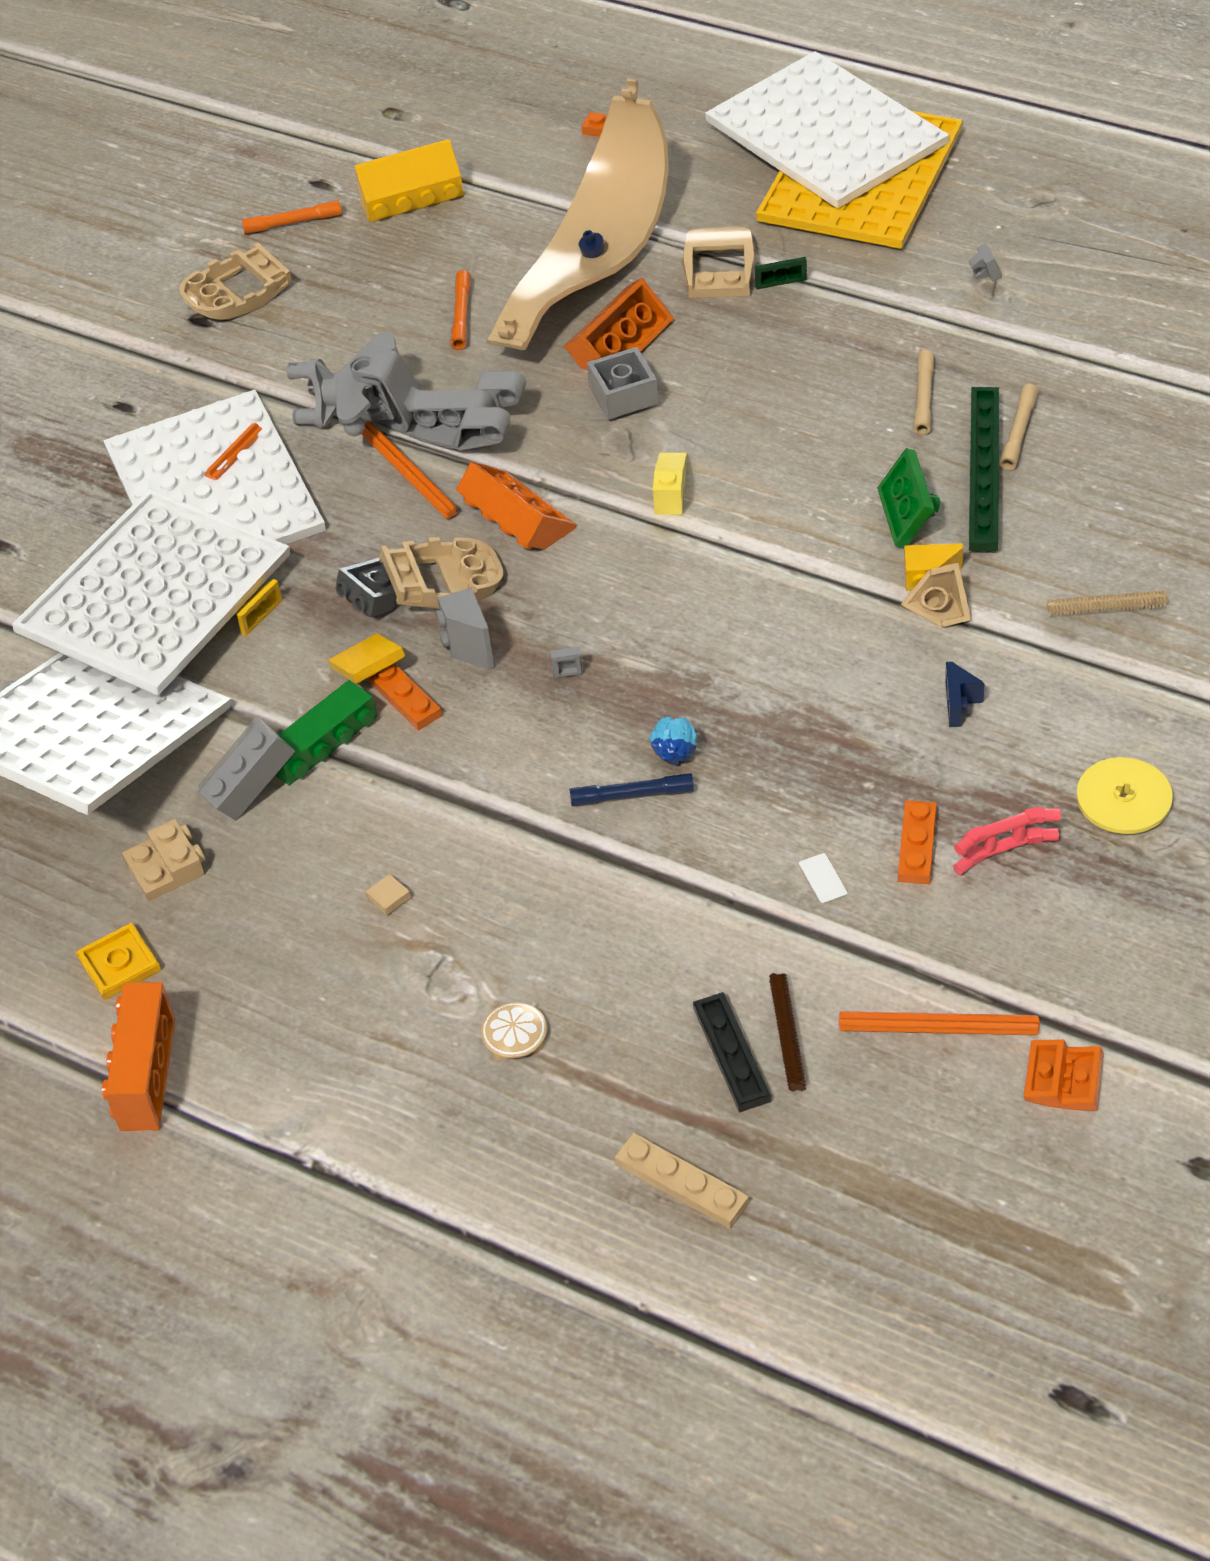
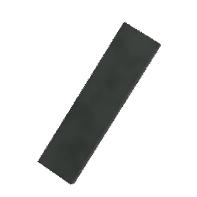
[693,992,771,1113]

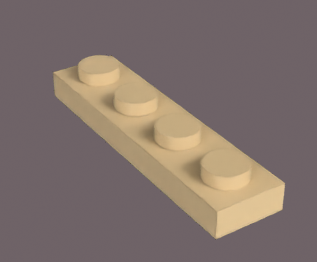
[614,1133,749,1229]

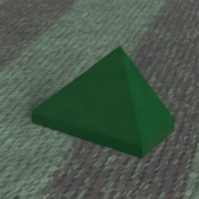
[755,257,807,290]

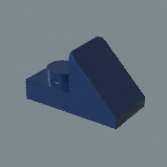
[945,661,985,727]

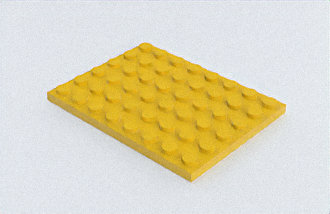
[756,111,963,249]

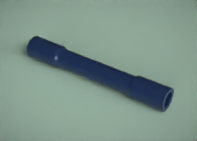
[569,773,694,806]

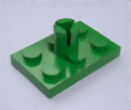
[877,448,940,549]

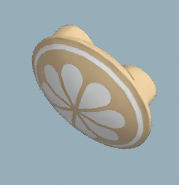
[481,1002,547,1060]

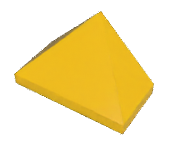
[237,579,283,636]

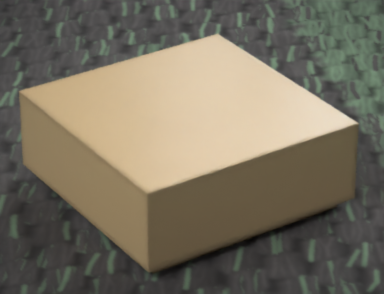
[365,874,411,916]

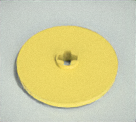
[1077,757,1173,834]

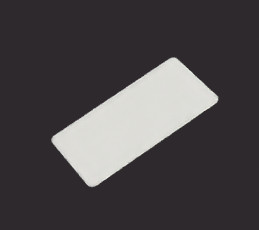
[799,853,847,903]

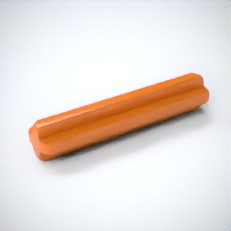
[205,423,262,480]

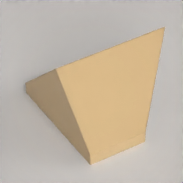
[901,563,971,627]

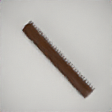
[769,973,806,1092]

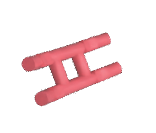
[953,807,1061,875]

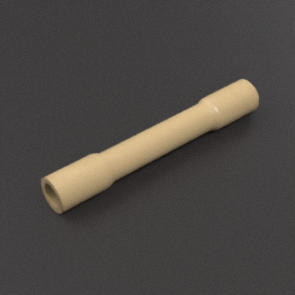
[914,350,934,435]
[999,384,1038,470]

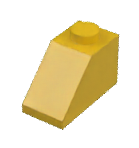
[904,543,963,591]

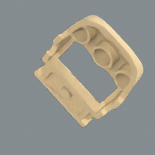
[682,226,757,298]
[179,242,292,320]
[379,537,503,609]

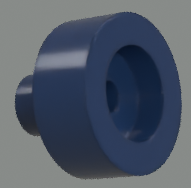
[578,230,606,258]

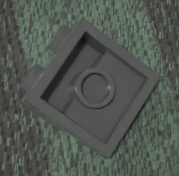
[335,557,397,617]

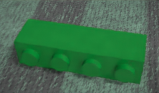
[275,680,377,786]

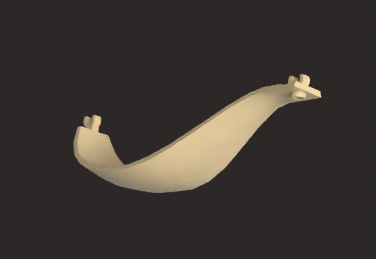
[487,78,669,351]

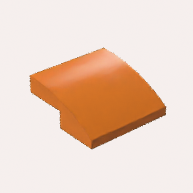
[1024,1039,1104,1111]

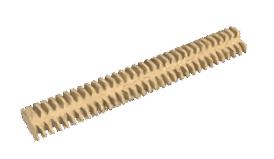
[1046,590,1168,617]

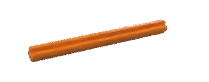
[362,421,458,519]
[839,1011,1040,1035]

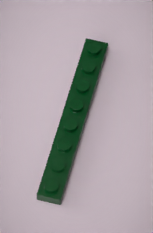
[969,387,999,551]

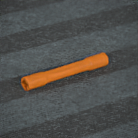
[242,200,342,234]
[450,270,471,350]

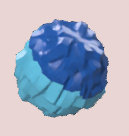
[648,717,697,765]

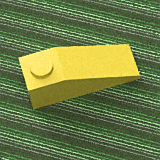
[653,453,687,515]

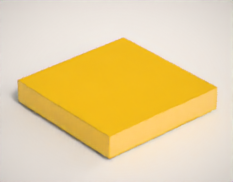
[328,633,405,684]
[75,922,162,1001]

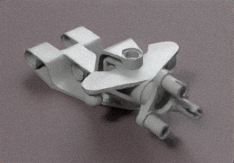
[286,332,526,451]

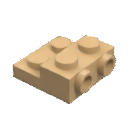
[121,819,205,901]

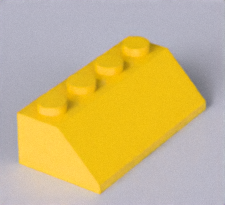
[354,139,464,222]

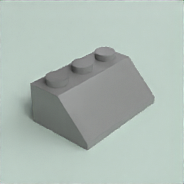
[198,716,295,821]

